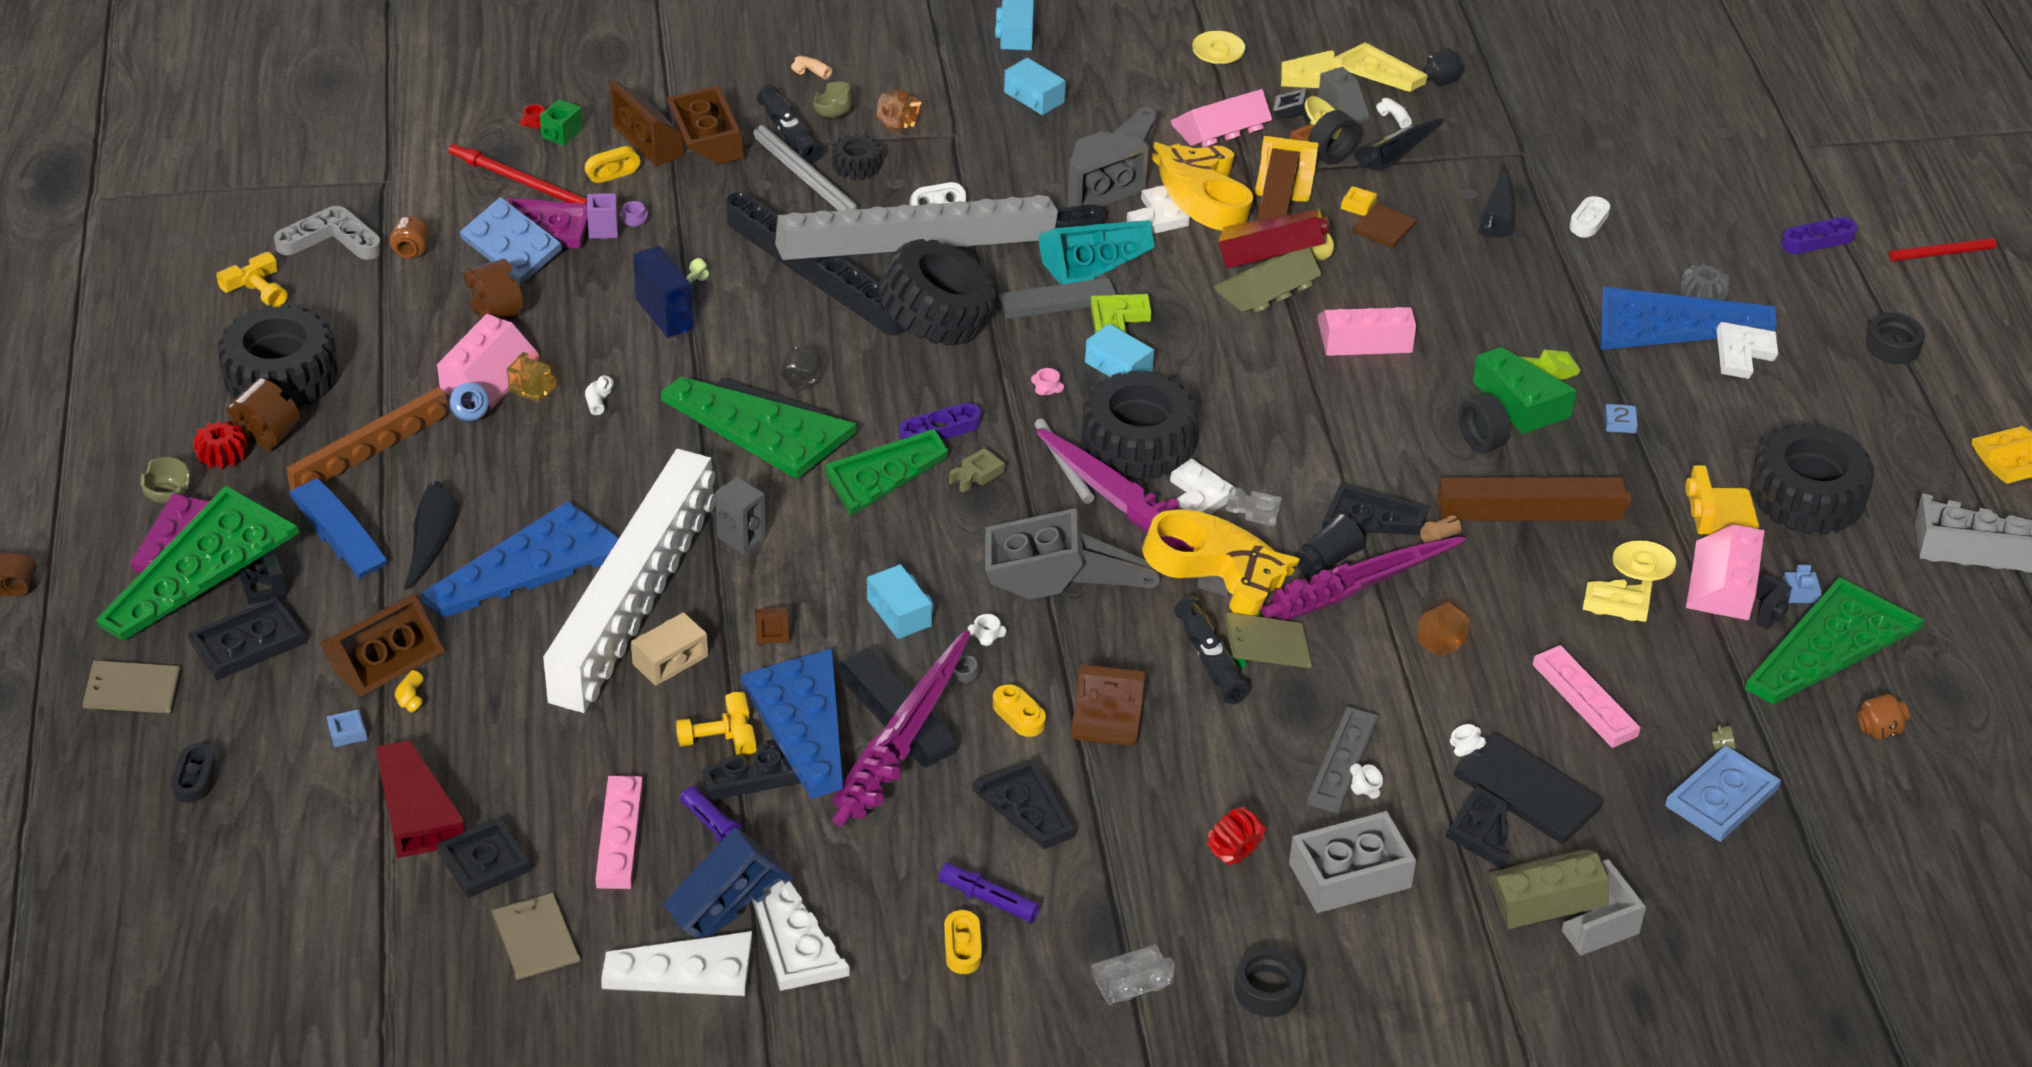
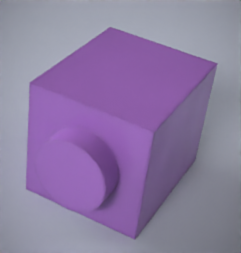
[587,193,618,239]

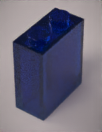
[633,245,693,338]

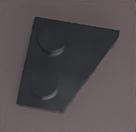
[1445,786,1509,869]

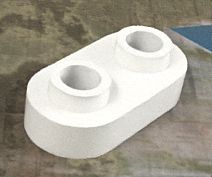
[910,182,966,206]
[1570,197,1610,238]

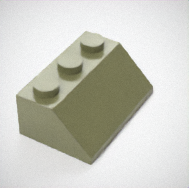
[1214,247,1322,313]
[1487,849,1609,929]

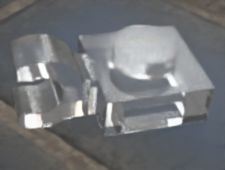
[1225,487,1282,527]

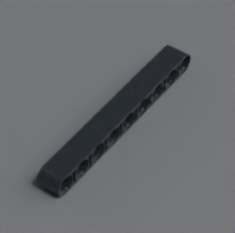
[726,192,906,335]

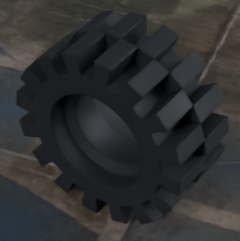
[832,133,881,180]

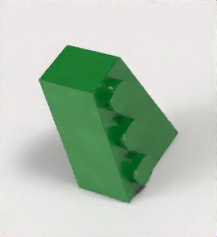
[1473,347,1577,434]

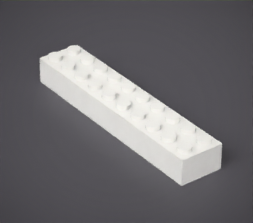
[543,449,716,713]

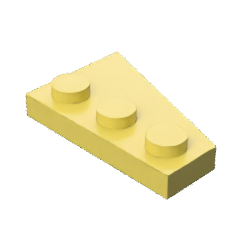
[1332,42,1427,92]

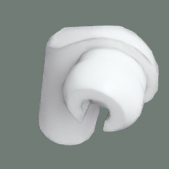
[1376,98,1412,128]
[585,375,614,415]

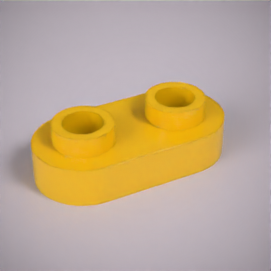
[585,146,640,183]
[993,684,1046,737]
[944,910,982,974]

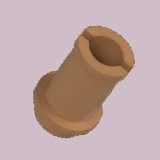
[1420,515,1461,543]

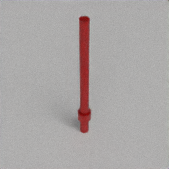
[448,143,587,204]

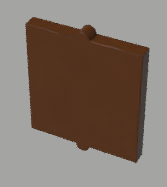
[1353,203,1417,248]

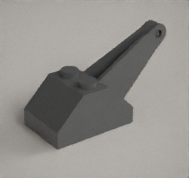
[1067,107,1156,207]
[985,508,1160,600]

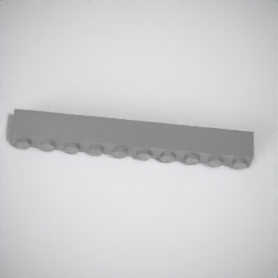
[775,195,1058,260]

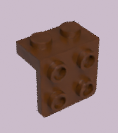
[1071,664,1145,746]

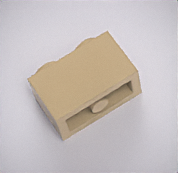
[631,612,708,686]

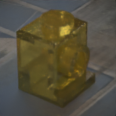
[507,352,556,402]

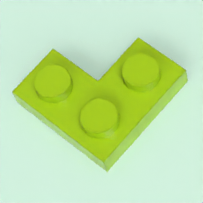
[1090,294,1151,333]

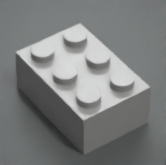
[1289,811,1416,913]

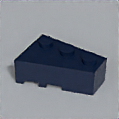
[663,827,793,939]

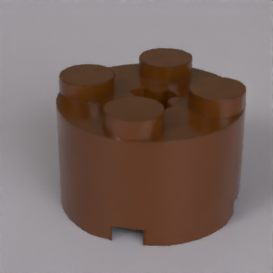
[463,258,523,320]
[226,379,300,452]

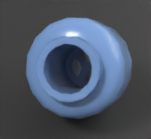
[449,382,489,423]

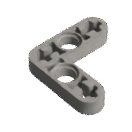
[274,206,381,260]

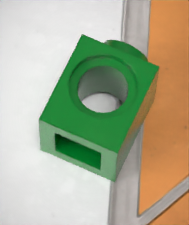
[540,99,583,146]

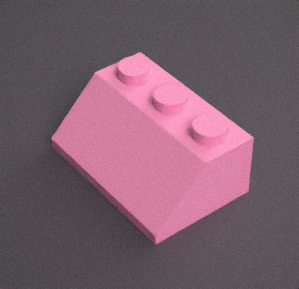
[1171,89,1272,148]
[1317,307,1416,356]
[437,314,539,410]
[1686,524,1765,620]

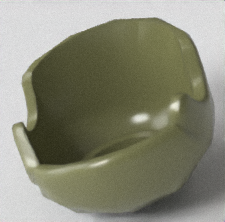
[812,81,854,119]
[141,457,190,504]

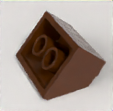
[609,81,685,167]
[666,85,744,164]
[319,594,445,697]

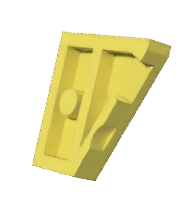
[1281,51,1334,88]

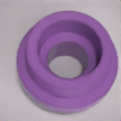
[620,201,648,227]

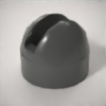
[953,655,979,684]

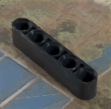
[838,648,956,768]

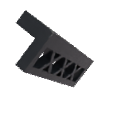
[237,491,287,605]

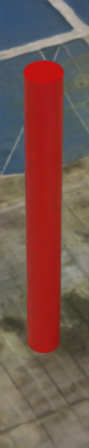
[1889,238,1997,262]

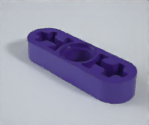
[1781,217,1858,254]
[899,403,981,440]

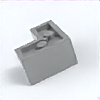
[1562,860,1646,956]

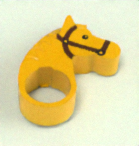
[1151,142,1253,231]
[1142,510,1299,616]

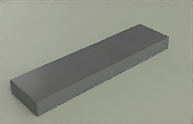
[998,278,1116,319]
[1307,706,1379,814]

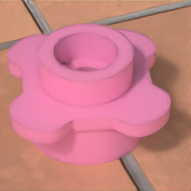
[1031,368,1064,395]

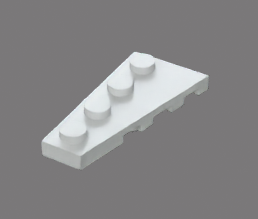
[752,880,849,991]

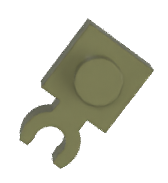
[949,448,1005,492]

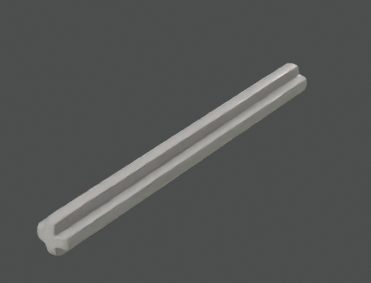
[753,125,858,211]

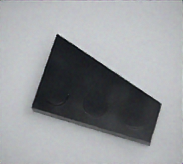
[1322,483,1429,535]
[701,742,801,801]
[972,759,1075,850]

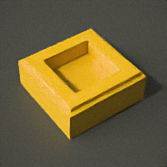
[1341,186,1377,216]

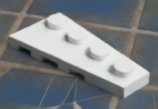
[601,931,752,996]

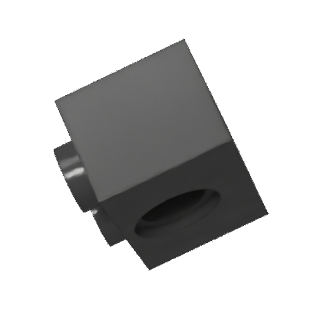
[715,476,766,555]

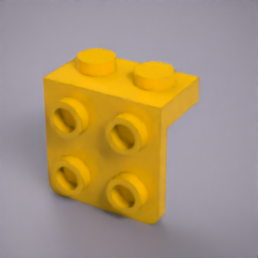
[1255,136,1319,201]
[1685,466,1759,535]

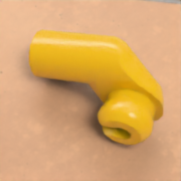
[395,670,424,713]

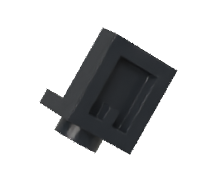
[1273,88,1311,125]

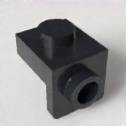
[1756,574,1792,630]

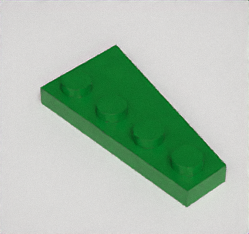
[824,429,948,517]

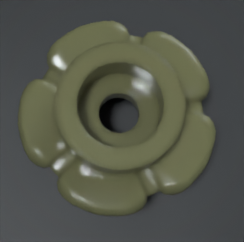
[1711,725,1736,752]

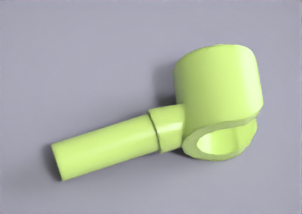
[675,258,709,291]

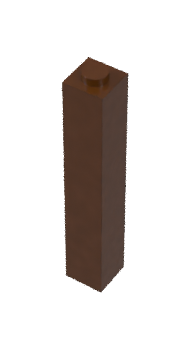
[1436,477,1631,521]

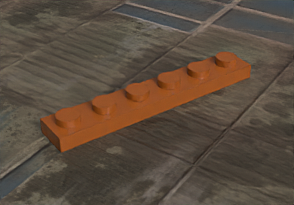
[286,387,448,491]

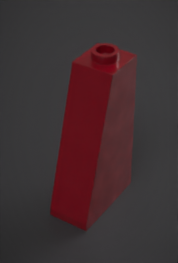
[1218,209,1330,269]
[376,740,464,858]

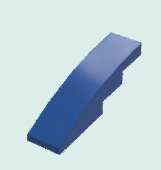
[290,478,387,580]

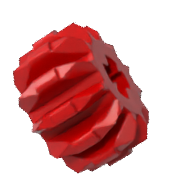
[193,420,248,470]
[1207,807,1266,866]

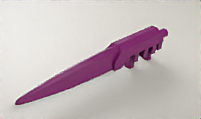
[1036,428,1194,552]
[1261,537,1465,621]
[832,630,970,827]

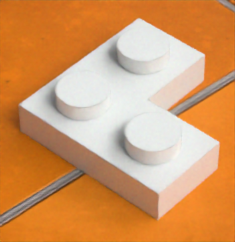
[1127,186,1189,234]
[1717,322,1778,379]
[1170,459,1237,515]

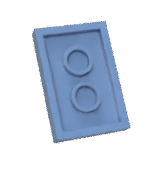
[460,197,562,285]
[1665,745,1781,842]

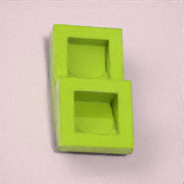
[1518,349,1580,380]

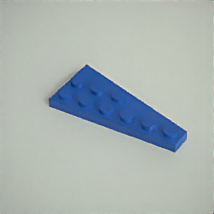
[1600,287,1776,350]
[421,501,619,618]
[741,648,843,799]

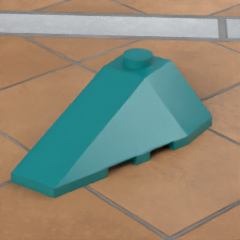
[1038,220,1155,285]

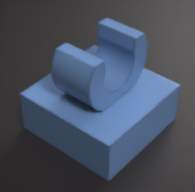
[1782,565,1822,603]

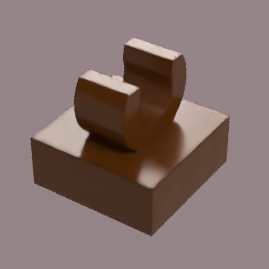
[755,607,789,644]

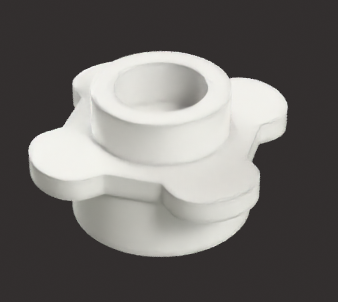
[968,614,1006,646]
[1450,724,1486,756]
[1350,764,1383,799]

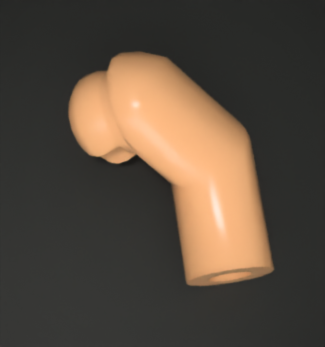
[791,55,832,79]

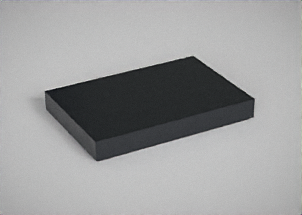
[188,597,307,681]

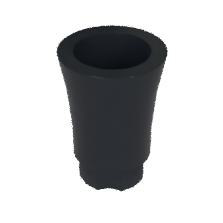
[1294,514,1365,576]

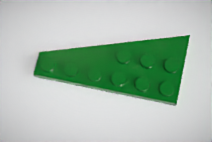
[661,377,857,479]
[96,486,299,641]
[1745,577,1924,705]

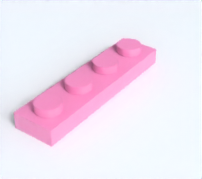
[1533,645,1640,748]
[596,776,643,889]

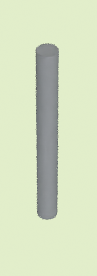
[1034,419,1094,504]

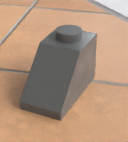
[1318,66,1370,124]

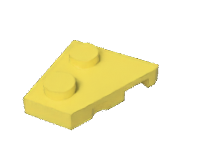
[1583,579,1653,622]

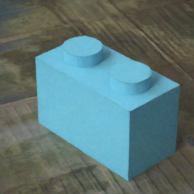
[995,0,1034,50]
[1004,58,1066,115]
[1085,324,1154,377]
[867,564,934,639]

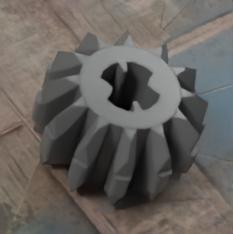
[1680,263,1730,301]

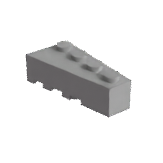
[1915,493,2032,573]

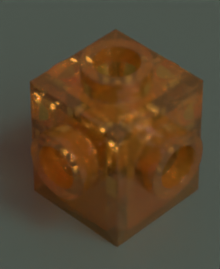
[875,89,921,131]
[1416,601,1470,658]

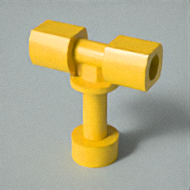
[217,252,287,307]
[676,692,756,757]

